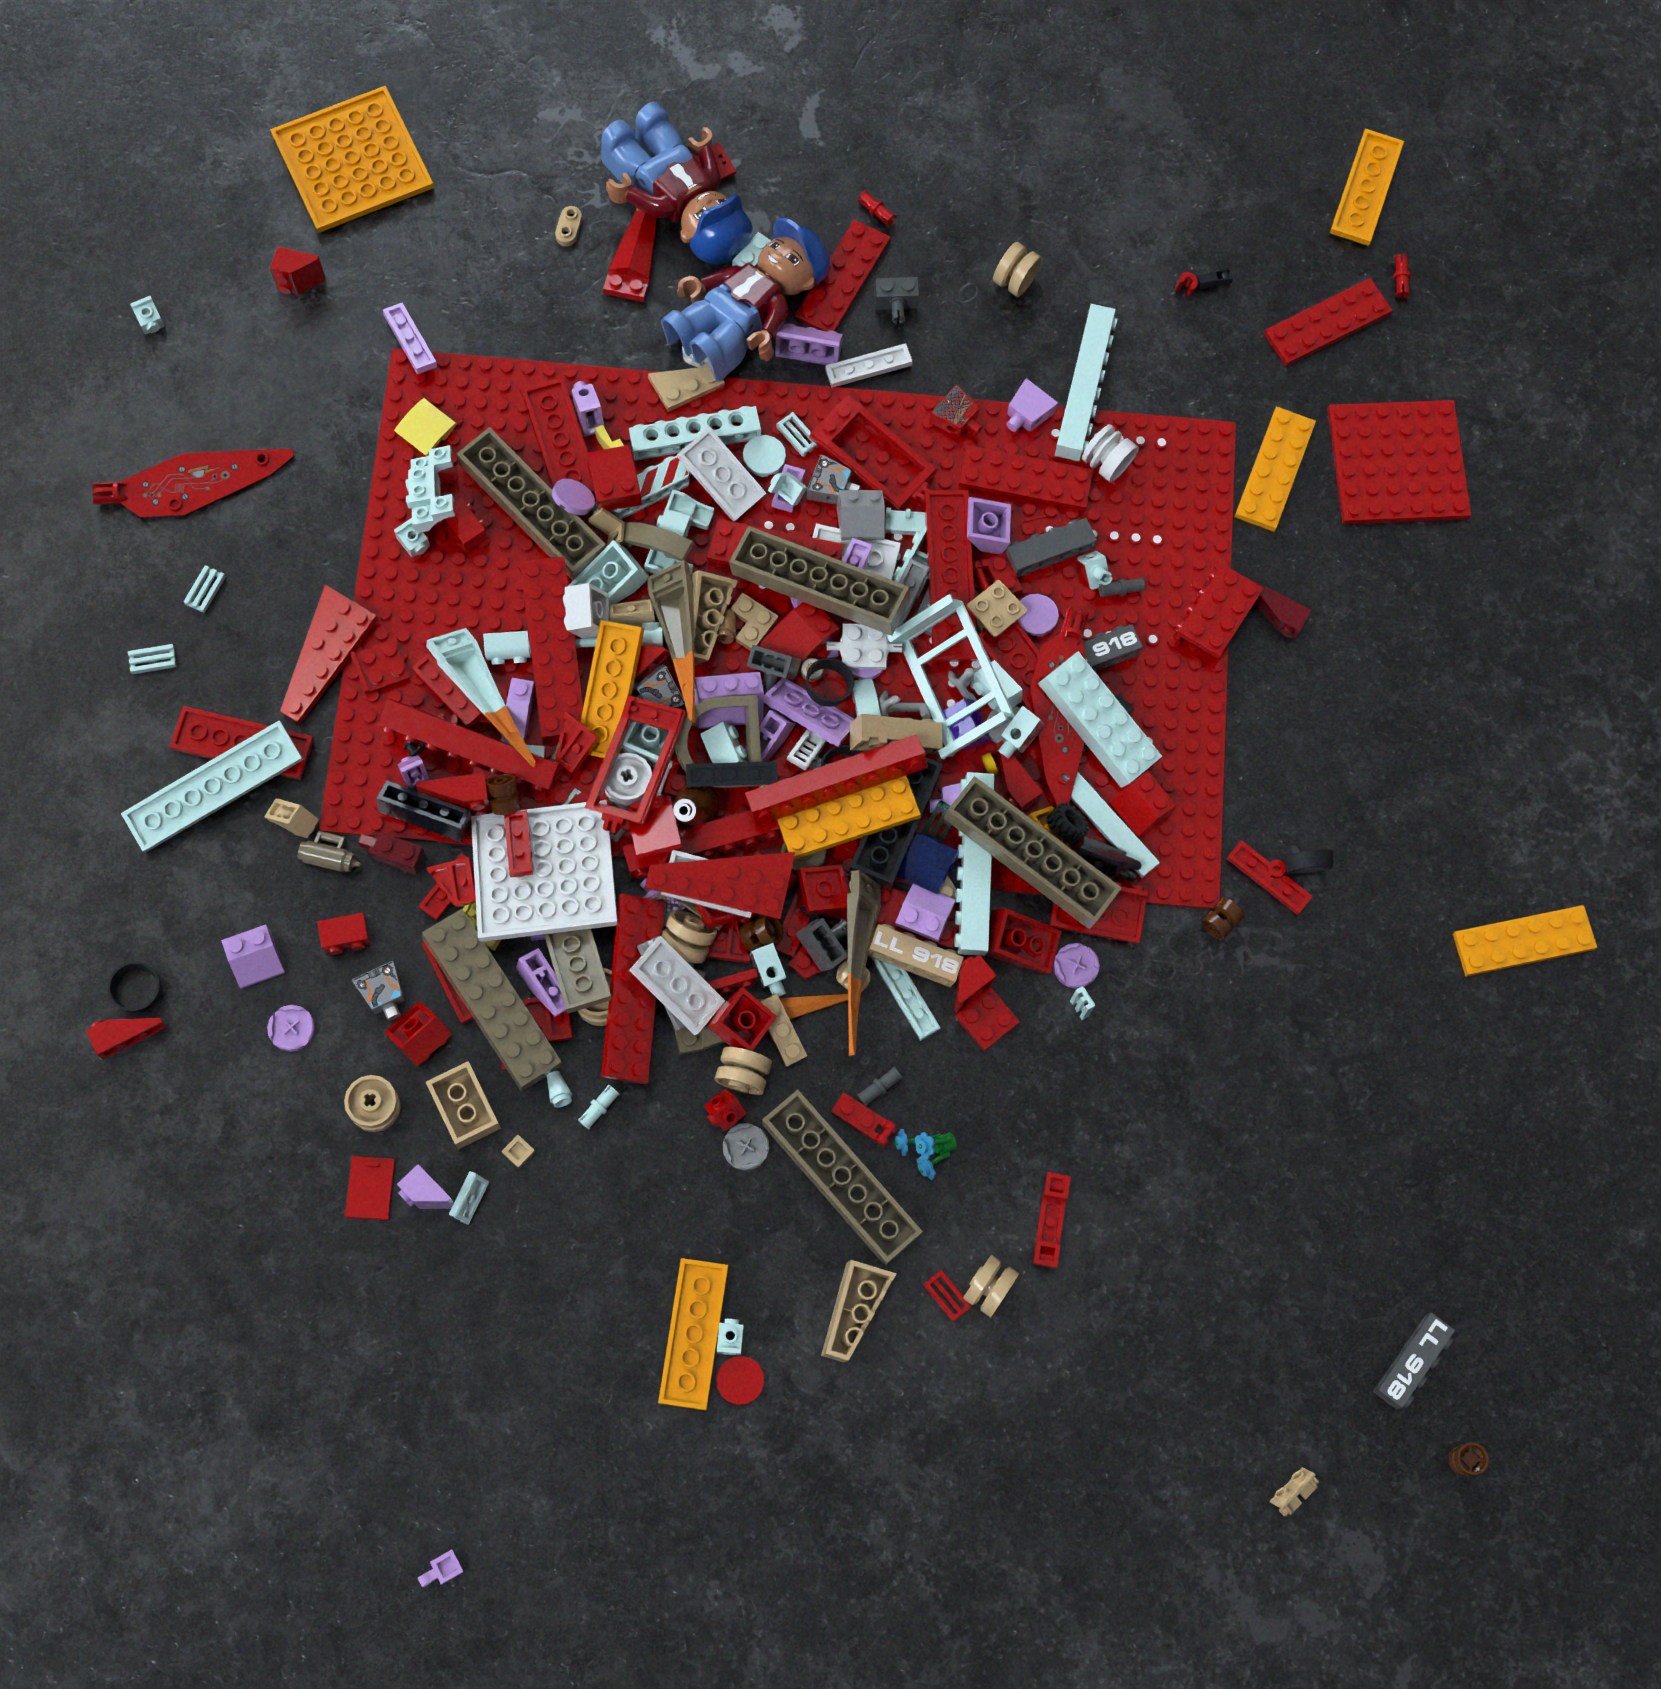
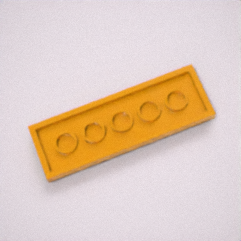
[1330,128,1404,246]
[1234,406,1316,532]
[581,620,645,758]
[777,775,921,860]
[1453,905,1597,977]
[658,1258,728,1411]

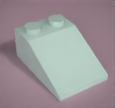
[568,540,649,605]

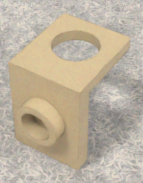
[588,508,625,546]

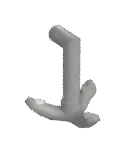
[948,650,992,702]
[879,691,931,719]

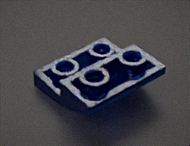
[897,833,959,894]

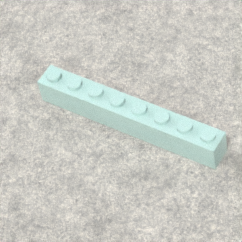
[1054,304,1118,461]
[954,772,994,956]

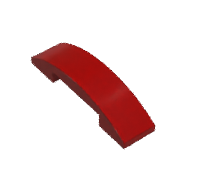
[1033,1172,1071,1269]

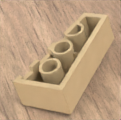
[690,570,738,665]
[850,714,942,754]
[821,1260,896,1362]

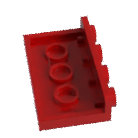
[1175,564,1264,659]
[1049,881,1150,944]

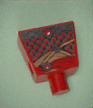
[929,384,983,437]

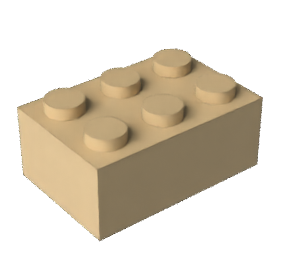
[426,1061,501,1150]

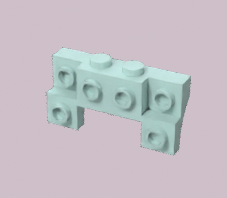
[406,445,455,533]
[644,489,714,574]

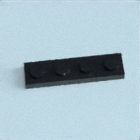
[686,761,778,787]

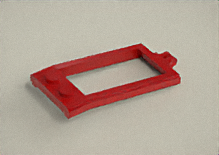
[809,395,937,511]
[584,696,687,833]

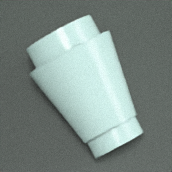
[546,1071,572,1108]

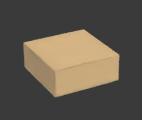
[501,1135,535,1168]

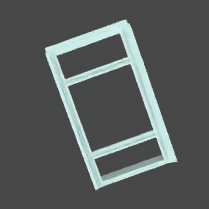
[887,594,1015,759]

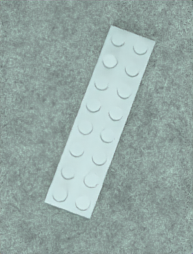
[121,720,303,853]

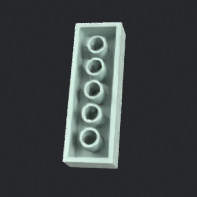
[1038,651,1162,788]

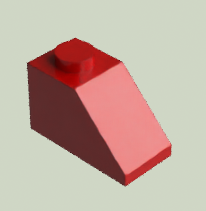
[634,646,671,682]

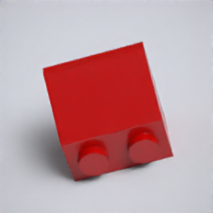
[270,246,326,295]
[1109,771,1176,838]
[954,955,997,1014]
[707,987,777,1051]
[384,1001,452,1066]

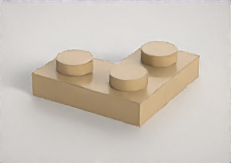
[730,593,779,651]

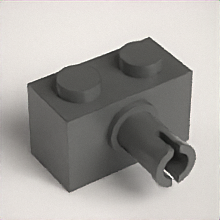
[874,277,919,324]
[746,645,802,695]
[795,918,848,971]

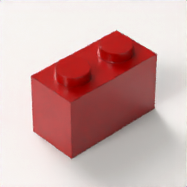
[442,497,488,553]
[317,912,371,955]

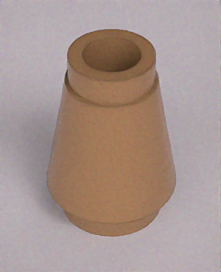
[716,609,736,644]

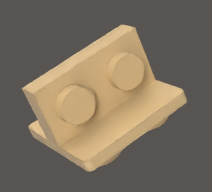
[967,580,1027,637]

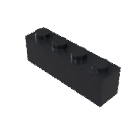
[377,780,471,842]

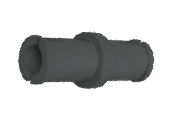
[1099,577,1145,598]
[857,1067,903,1106]

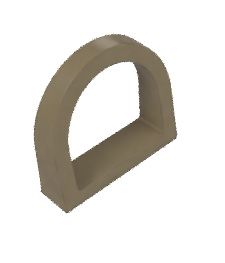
[675,695,762,788]

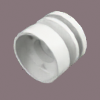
[1081,424,1139,483]

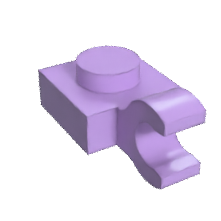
[418,1549,464,1587]

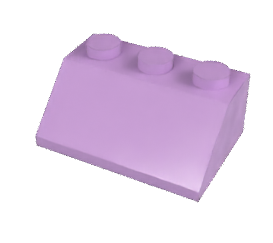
[775,324,843,365]
[695,672,764,729]

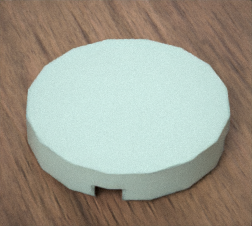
[743,435,786,477]

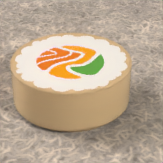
[801,658,823,682]

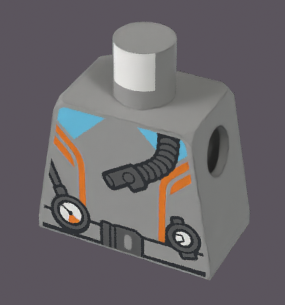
[806,455,861,505]
[635,664,685,708]
[352,961,405,1021]

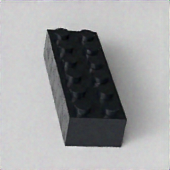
[849,757,943,891]

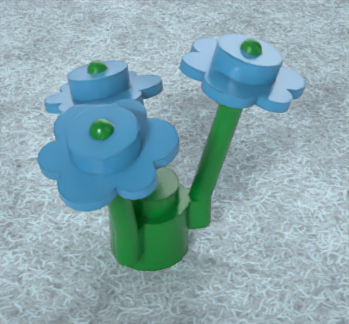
[895,1129,957,1180]

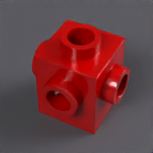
[704,1089,746,1131]

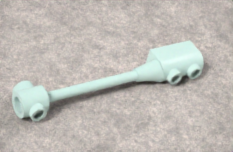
[483,622,664,665]

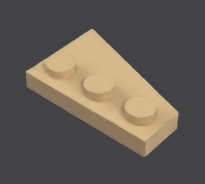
[648,366,725,412]

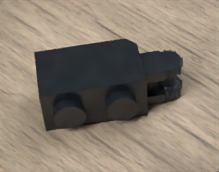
[1078,836,1142,882]

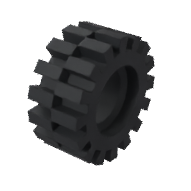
[1046,802,1089,846]

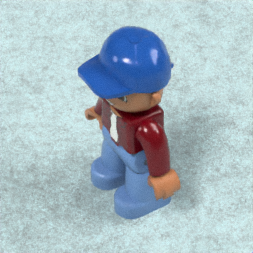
[601,101,753,265]
[661,218,831,382]

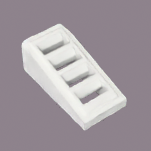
[786,730,827,771]

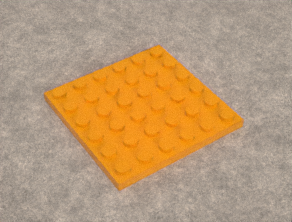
[270,86,434,233]

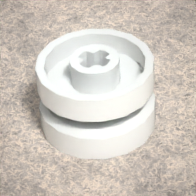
[605,753,652,809]

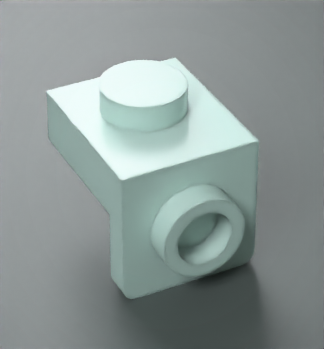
[768,472,807,506]

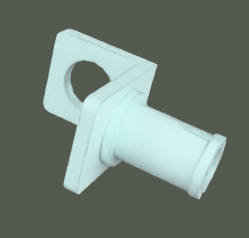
[1077,551,1112,590]

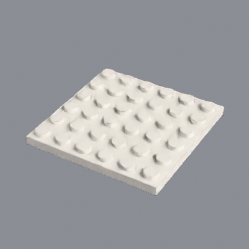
[471,800,618,942]

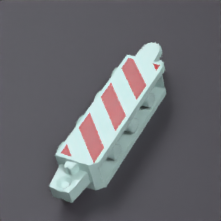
[591,456,692,520]

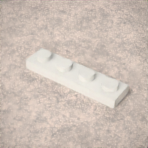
[825,343,912,388]

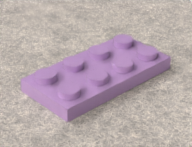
[762,678,855,746]

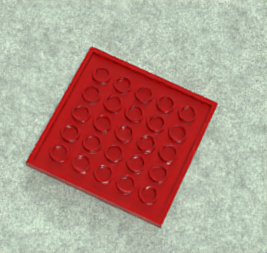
[1327,400,1471,524]

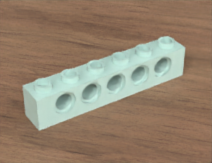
[629,406,761,461]

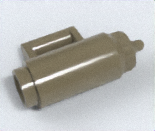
[297,831,361,872]

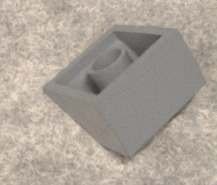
[837,490,885,540]

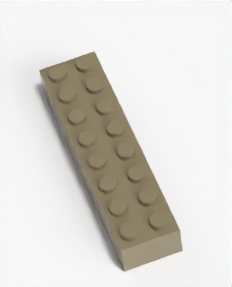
[457,427,606,580]
[729,526,911,636]
[943,776,1121,929]
[422,909,562,1092]
[762,1089,923,1267]

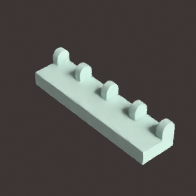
[885,508,926,535]

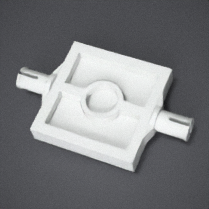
[827,624,902,670]

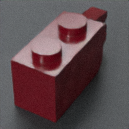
[358,832,426,875]

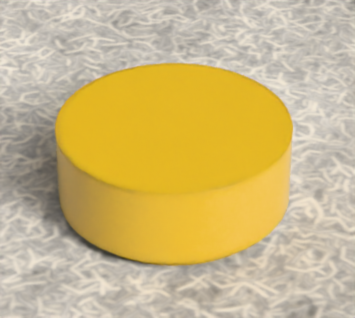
[982,753,998,775]

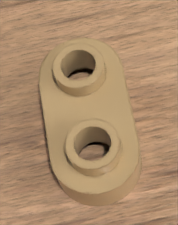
[555,206,582,246]

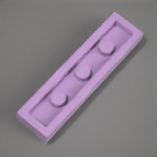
[383,303,437,374]

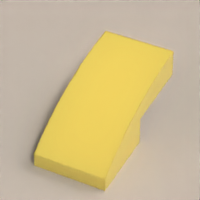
[595,425,624,449]

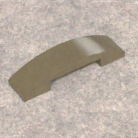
[613,522,694,561]

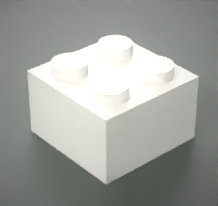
[563,583,609,638]

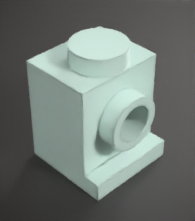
[130,296,165,335]
[394,518,430,558]
[717,1319,743,1356]

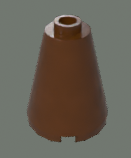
[673,785,719,827]

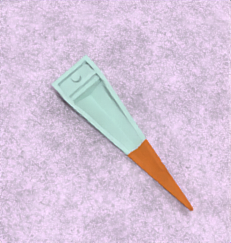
[426,628,536,768]

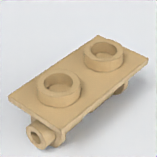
[1269,1467,1319,1517]

